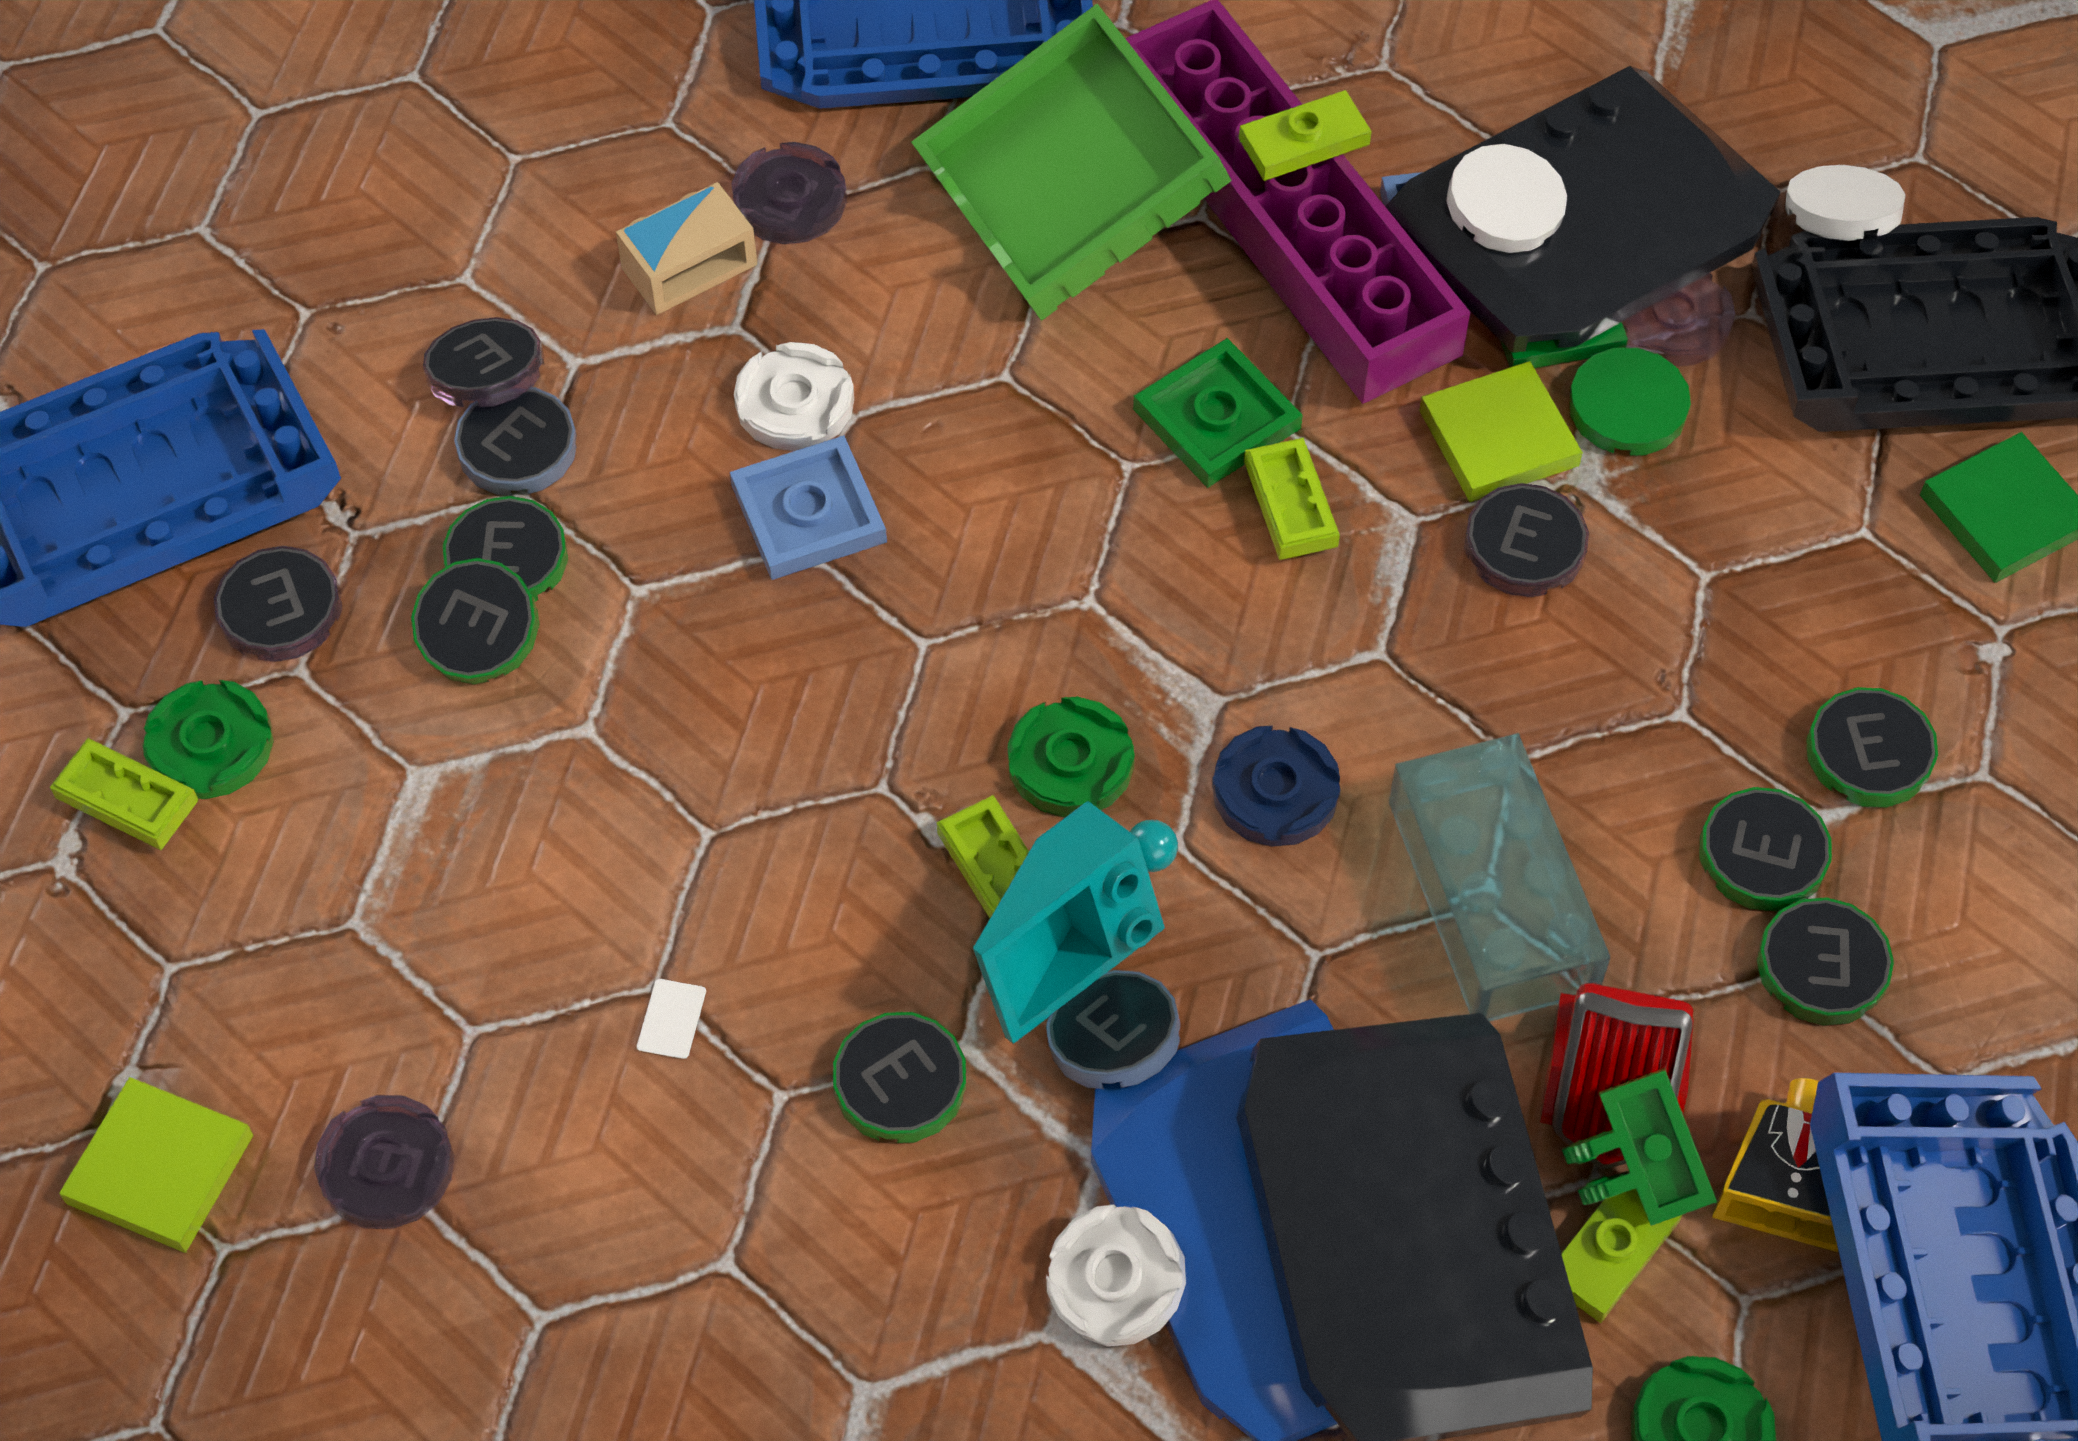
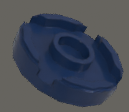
[1212,725,1341,847]

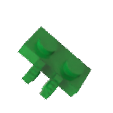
[1561,1068,1717,1226]

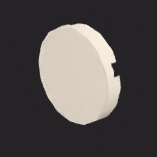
[1446,144,1567,253]
[1785,165,1906,241]
[734,342,854,451]
[1046,1205,1186,1347]

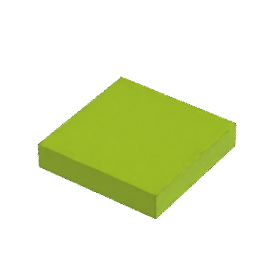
[1419,361,1583,503]
[59,1077,254,1253]

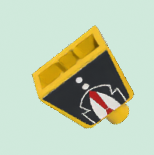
[1712,1078,1839,1252]

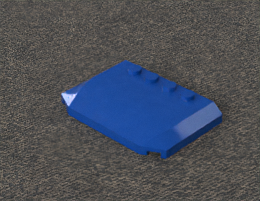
[754,0,1093,109]
[0,329,341,627]
[1091,999,1338,1441]
[1810,1073,2078,1441]

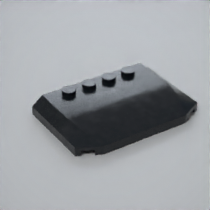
[1385,66,1781,352]
[1751,217,2078,432]
[1236,1013,1593,1441]

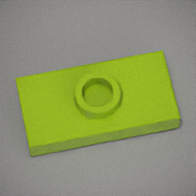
[1239,90,1372,181]
[1244,438,1340,560]
[50,738,199,850]
[936,795,1029,918]
[1562,1188,1682,1323]

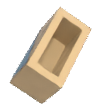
[616,182,758,315]

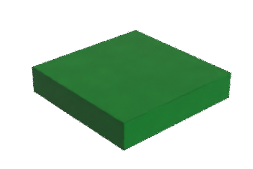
[1133,338,1303,488]
[1920,432,2078,583]

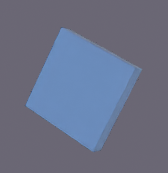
[730,435,887,580]

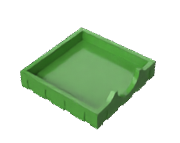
[911,3,1232,321]

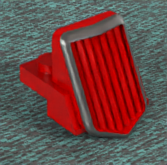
[1540,983,1694,1169]

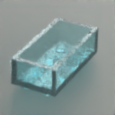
[1389,733,1611,1022]

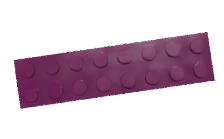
[1125,0,1470,404]

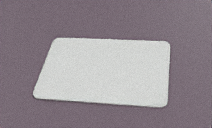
[637,979,706,1059]

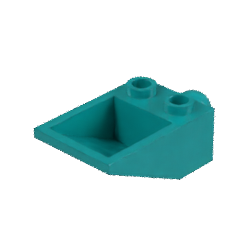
[973,801,1178,1044]

